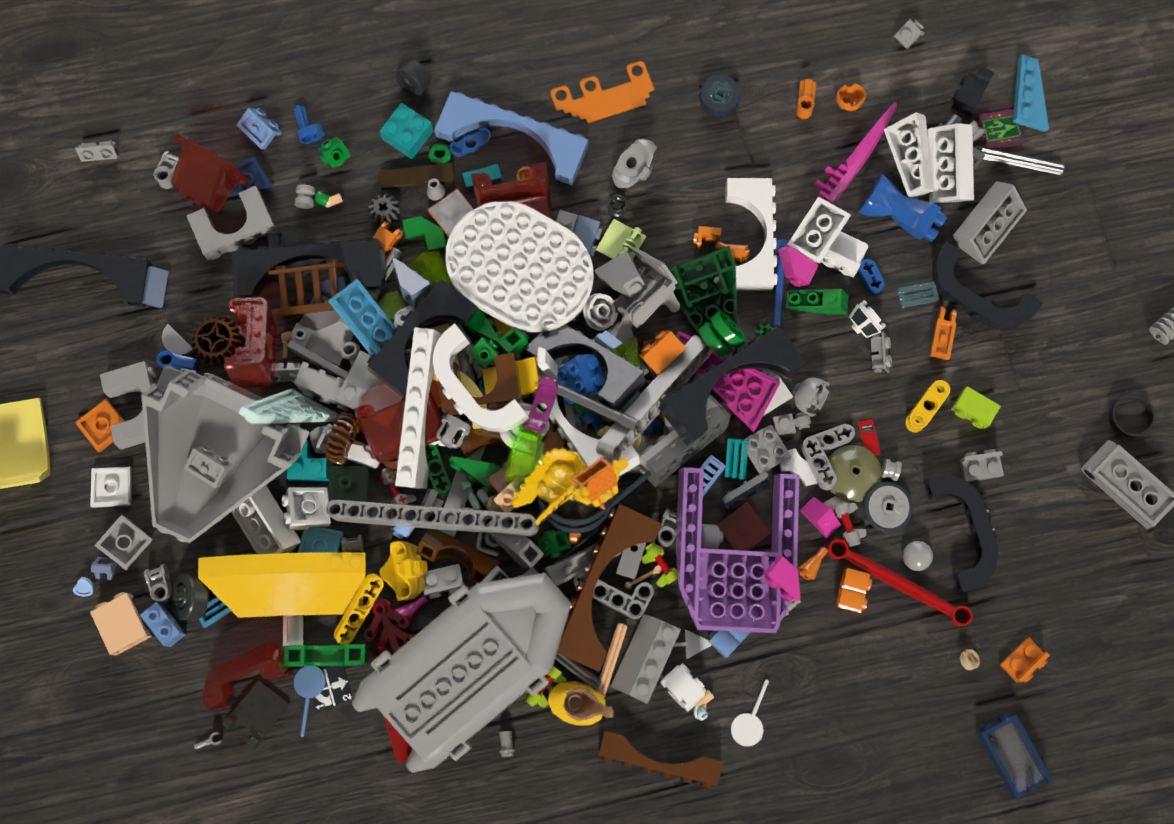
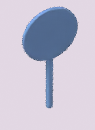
[294,666,326,737]

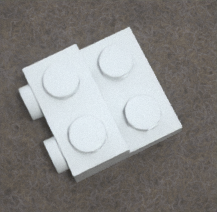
[282,488,331,530]

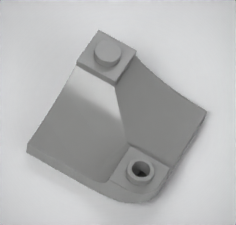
[291,295,357,367]
[336,350,402,427]

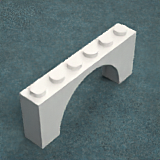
[725,178,777,291]

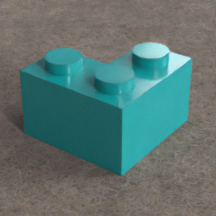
[287,440,330,482]

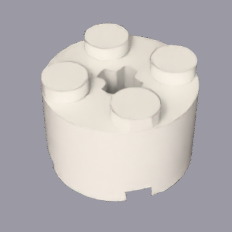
[660,663,706,712]

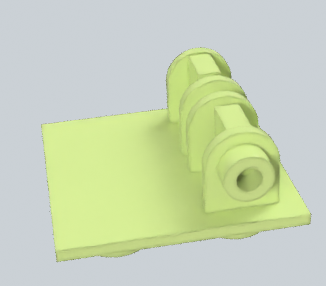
[596,219,646,260]

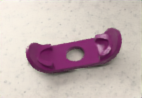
[523,377,558,432]

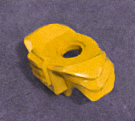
[380,541,428,601]

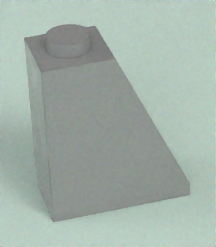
[595,251,647,298]

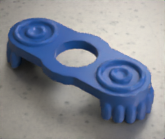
[450,127,491,157]

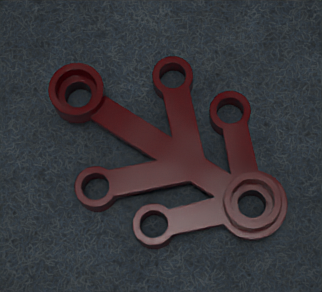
[365,598,416,659]

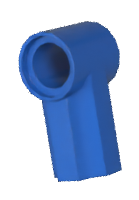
[157,350,199,372]

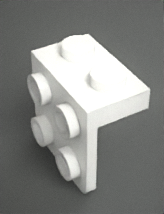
[821,231,868,277]

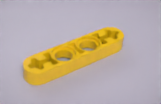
[334,573,384,645]

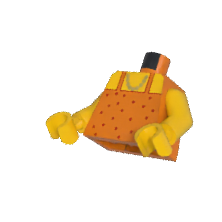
[571,456,629,509]

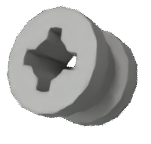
[969,121,985,143]
[881,459,902,481]

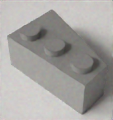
[294,362,354,412]

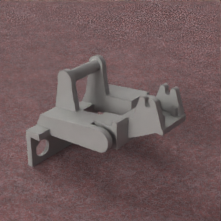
[607,247,680,348]

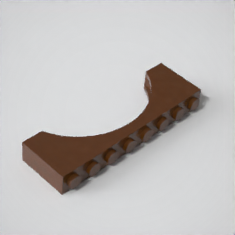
[557,504,662,671]

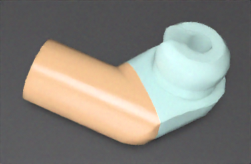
[694,690,714,720]

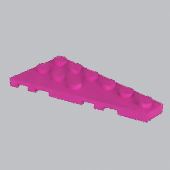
[676,331,781,432]

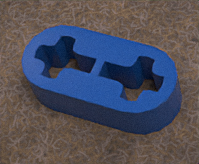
[858,259,885,294]

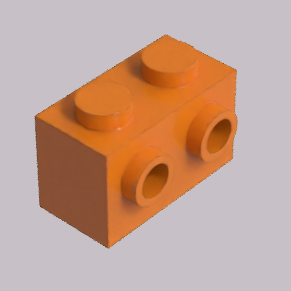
[639,330,686,375]

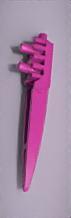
[813,102,897,205]

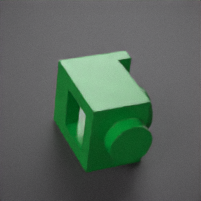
[497,327,529,357]

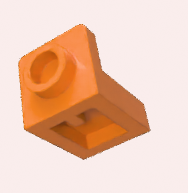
[693,226,721,250]

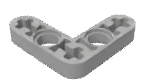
[801,424,855,490]

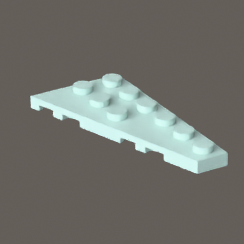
[239,388,340,423]

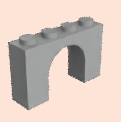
[186,186,276,260]
[100,361,157,450]

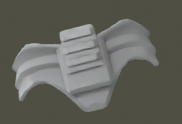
[612,139,657,190]

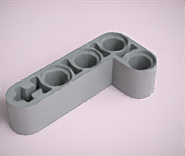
[574,573,654,619]

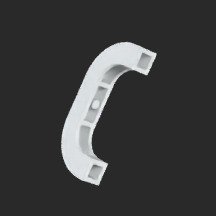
[433,324,529,432]

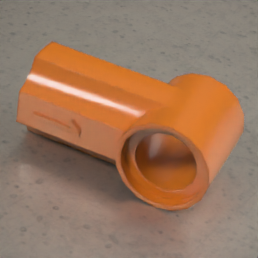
[796,79,816,119]

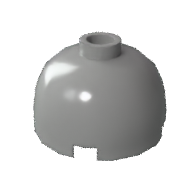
[793,377,829,417]

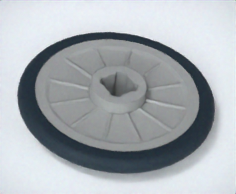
[864,482,913,532]

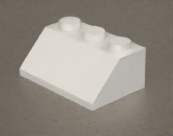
[788,197,851,263]

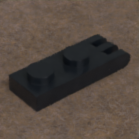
[721,472,770,513]

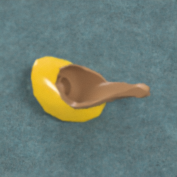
[548,681,614,725]

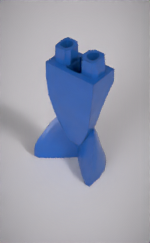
[859,174,947,241]

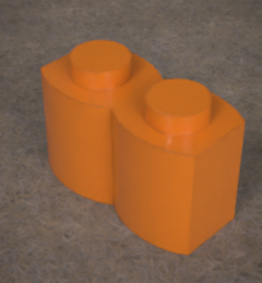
[835,568,872,613]

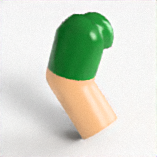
[315,191,343,208]

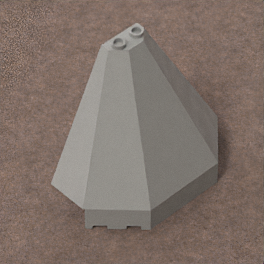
[141,365,309,543]

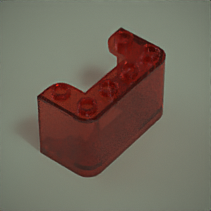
[224,297,277,388]

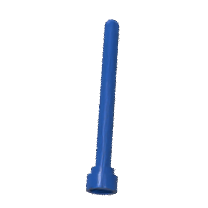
[773,239,789,328]

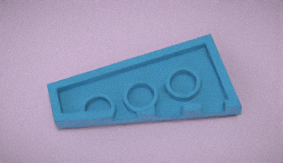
[1013,55,1049,132]

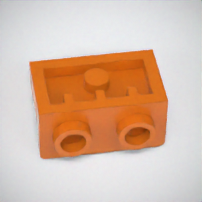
[999,637,1050,683]

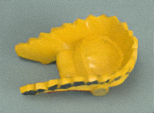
[510,448,587,525]

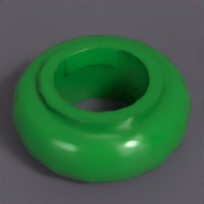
[429,143,452,165]

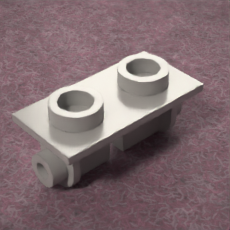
[75,140,118,162]
[870,332,892,373]
[264,362,302,383]

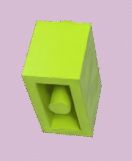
[951,387,1001,429]

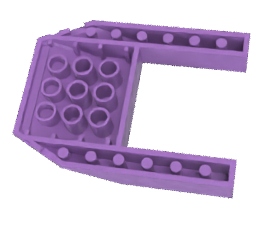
[676,468,799,633]

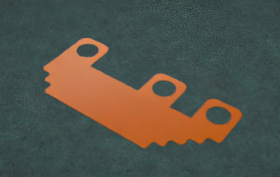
[551,61,654,123]

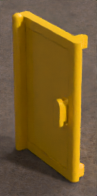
[482,357,540,395]

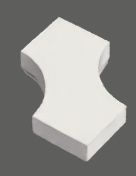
[779,449,824,486]

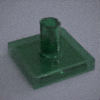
[328,466,369,502]

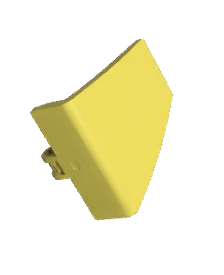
[0,398,50,489]

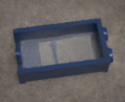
[976,713,1054,801]

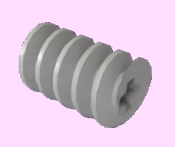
[1149,306,1174,345]

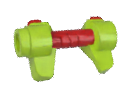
[642,542,678,587]
[524,666,566,707]

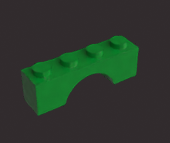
[284,644,369,667]

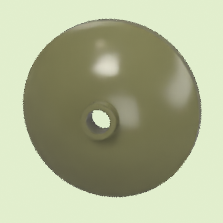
[824,445,882,502]

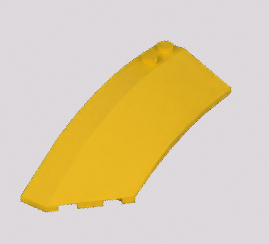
[198,553,365,618]

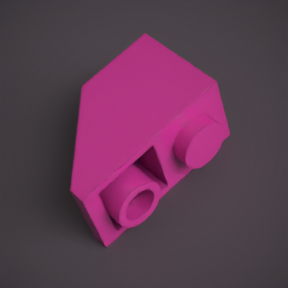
[763,557,800,602]

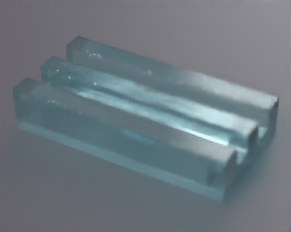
[897,282,939,308]

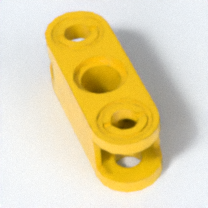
[905,380,950,432]

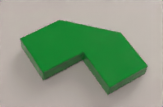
[402,216,446,252]

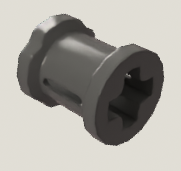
[341,535,364,553]

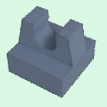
[91,557,118,580]

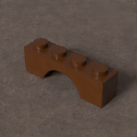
[417,529,500,584]

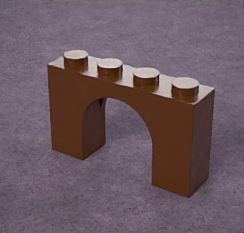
[438,353,523,416]
[452,423,537,497]

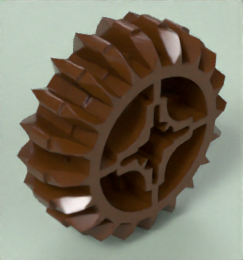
[190,315,242,366]
[325,412,361,465]

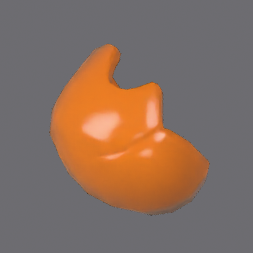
[836,83,866,111]

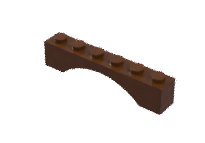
[599,731,723,789]

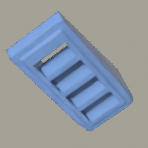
[700,455,726,496]

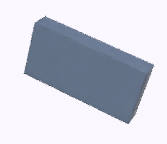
[142,266,169,308]

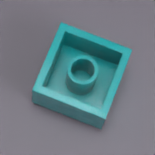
[380,103,434,159]

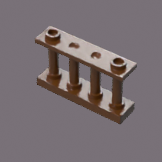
[268,259,345,316]

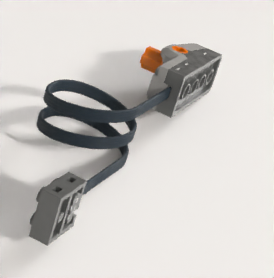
[519,395,730,577]

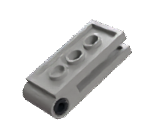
[1081,440,1174,529]

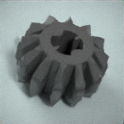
[368,193,400,225]

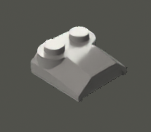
[94,515,153,570]

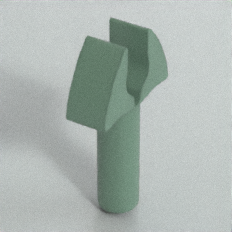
[460,479,482,511]

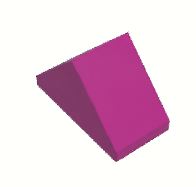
[799,497,841,539]

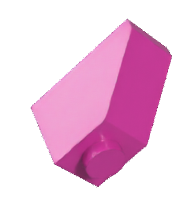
[779,245,818,287]

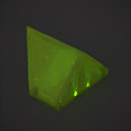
[612,337,641,368]

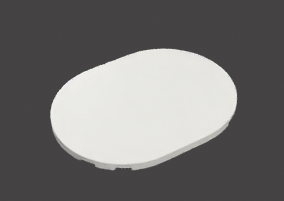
[446,201,593,332]

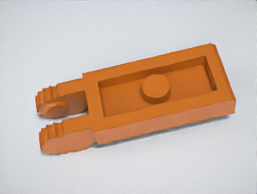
[929,306,957,360]

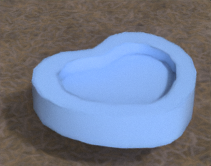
[73,577,94,597]

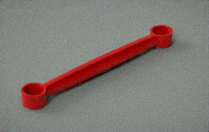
[827,539,973,626]

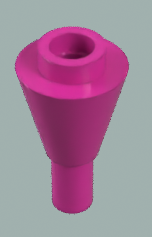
[395,595,428,625]

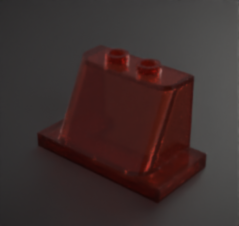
[171,133,249,213]

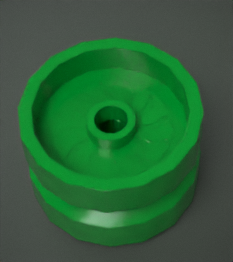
[698,311,747,359]

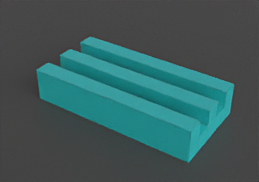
[725,438,749,479]

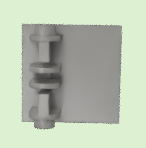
[741,424,791,475]

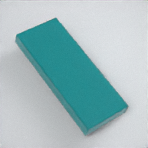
[462,164,502,188]

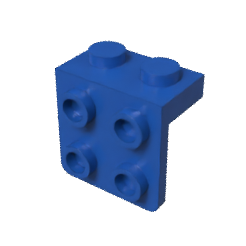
[557,354,605,405]

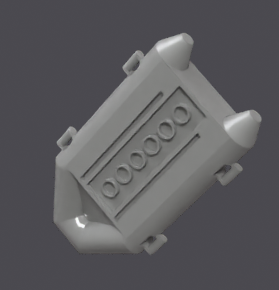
[352,573,571,773]

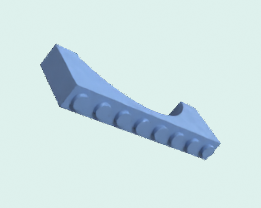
[434,91,588,186]

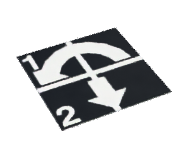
[313,666,353,711]

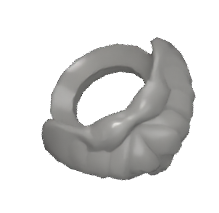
[309,423,333,454]

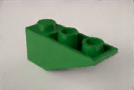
[786,289,849,314]
[465,308,502,349]
[448,456,501,496]

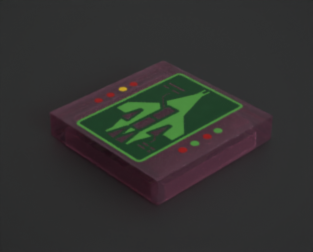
[978,109,1024,150]

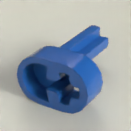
[294,105,325,144]
[579,410,605,440]

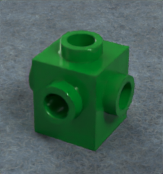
[318,136,351,168]
[468,336,501,368]
[537,529,571,559]

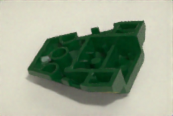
[669,246,738,336]

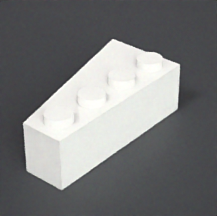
[884,112,933,199]

